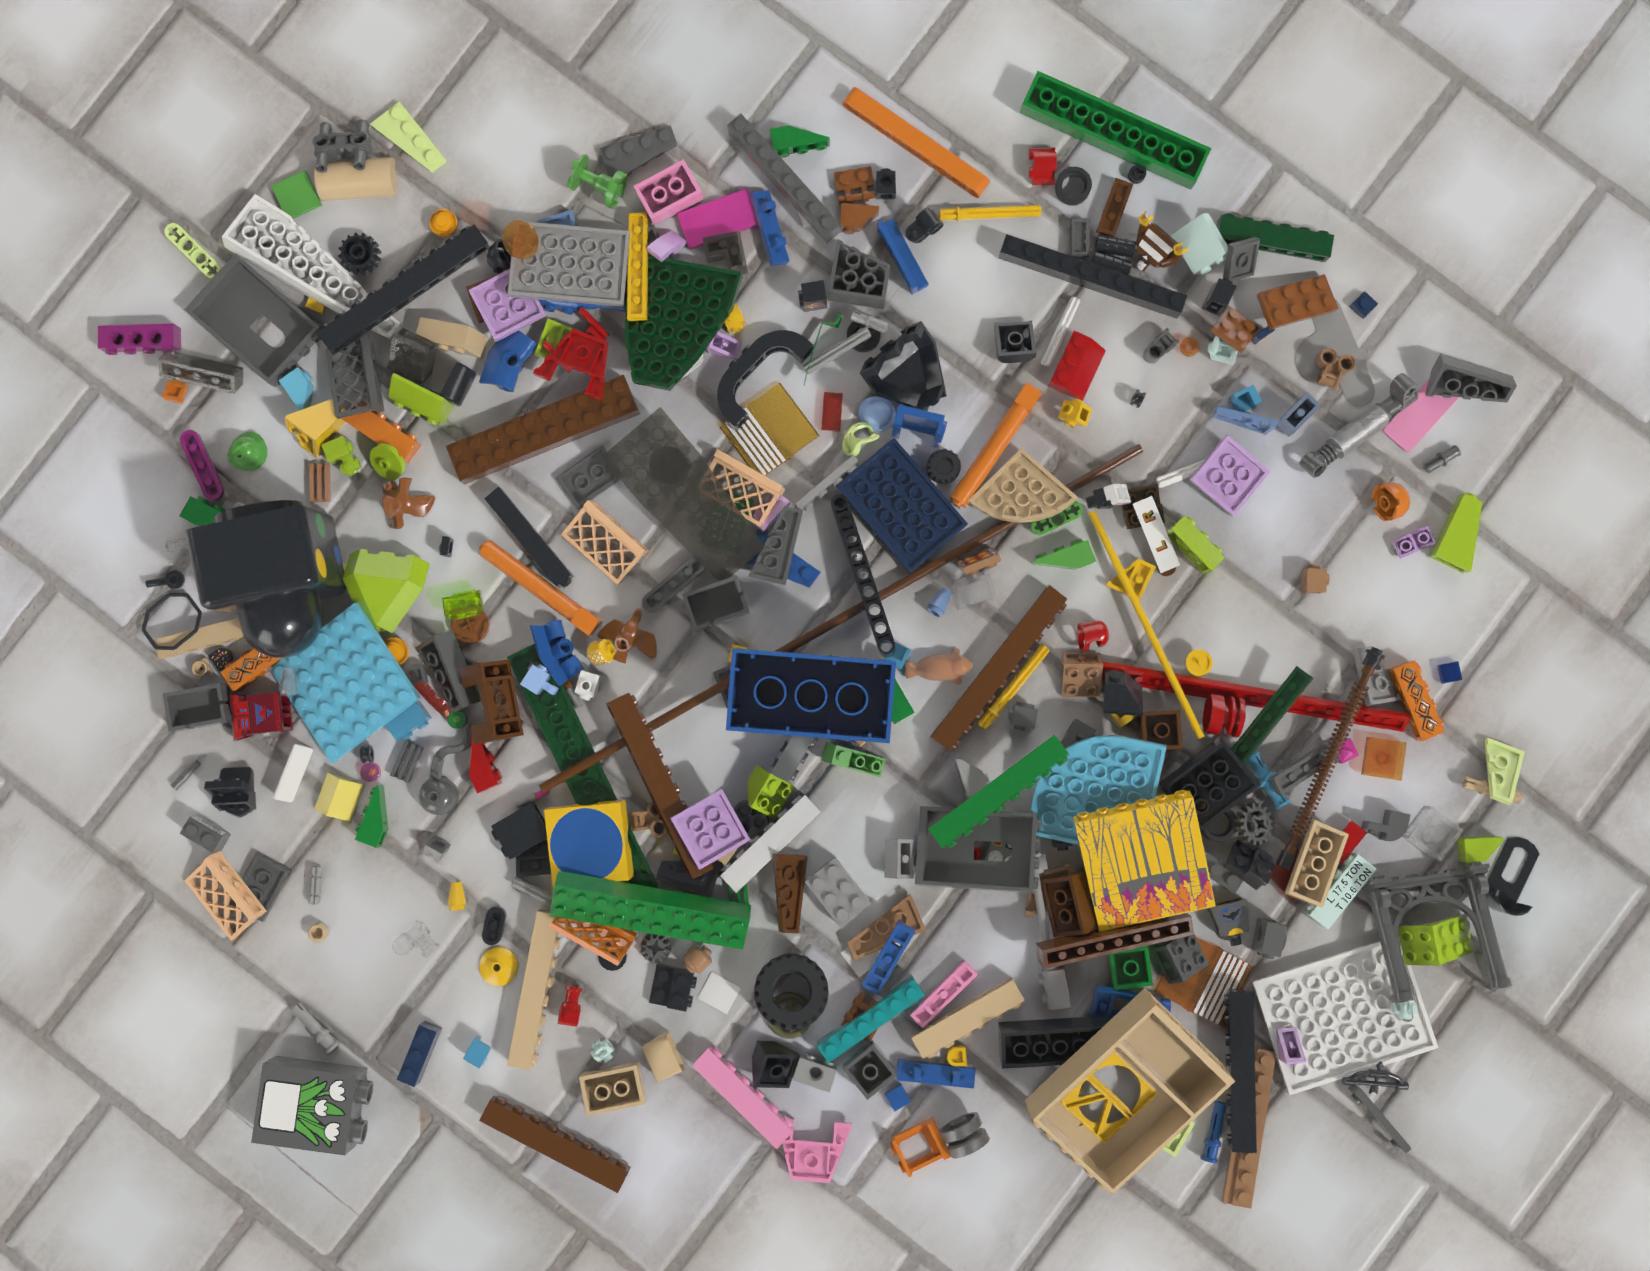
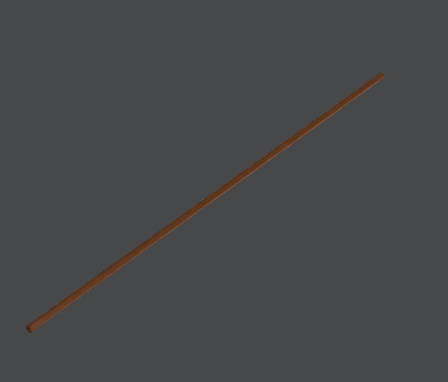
[539,444,1143,793]

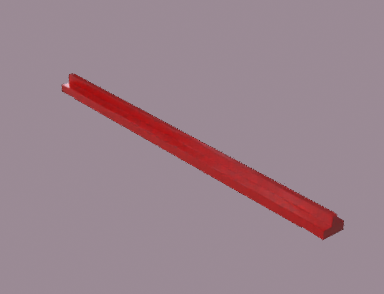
[1102,662,1410,732]

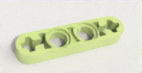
[164,223,222,279]

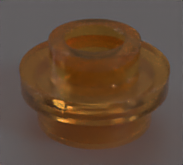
[1180,337,1199,357]

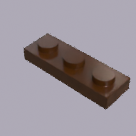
[1096,178,1133,237]

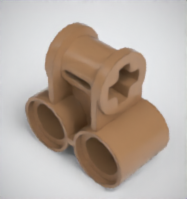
[1315,348,1356,391]
[630,801,667,837]

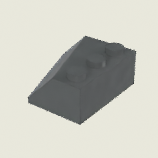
[828,239,891,309]

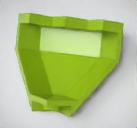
[343,549,430,633]

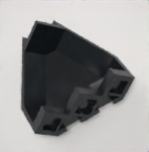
[860,321,947,411]

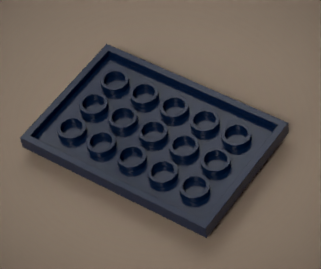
[836,438,968,574]

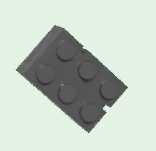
[682,575,750,632]
[163,683,233,732]

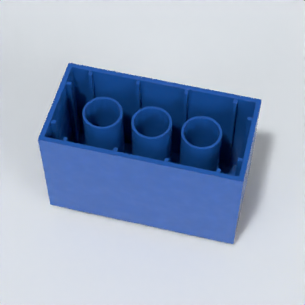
[726,648,896,743]

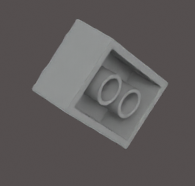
[805,856,871,928]

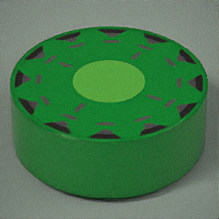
[447,710,468,729]

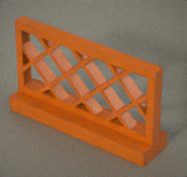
[549,917,638,966]

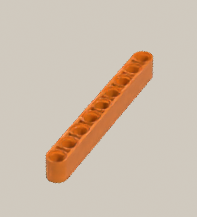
[842,87,990,198]

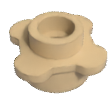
[191,658,213,680]

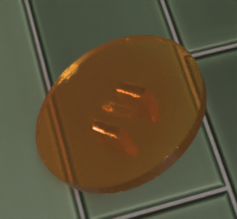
[502,220,539,260]

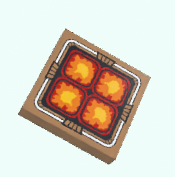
[956,547,1001,576]

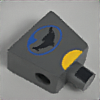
[1207,898,1249,946]

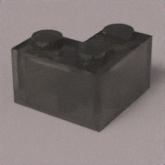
[702,231,748,275]

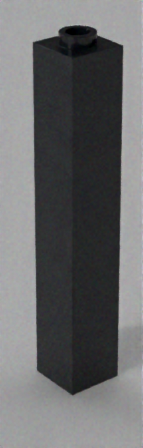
[484,487,574,588]

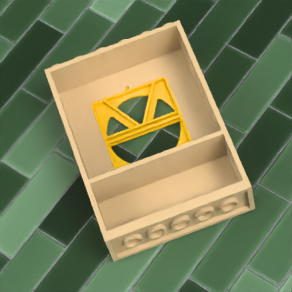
[1024,988,1235,1194]

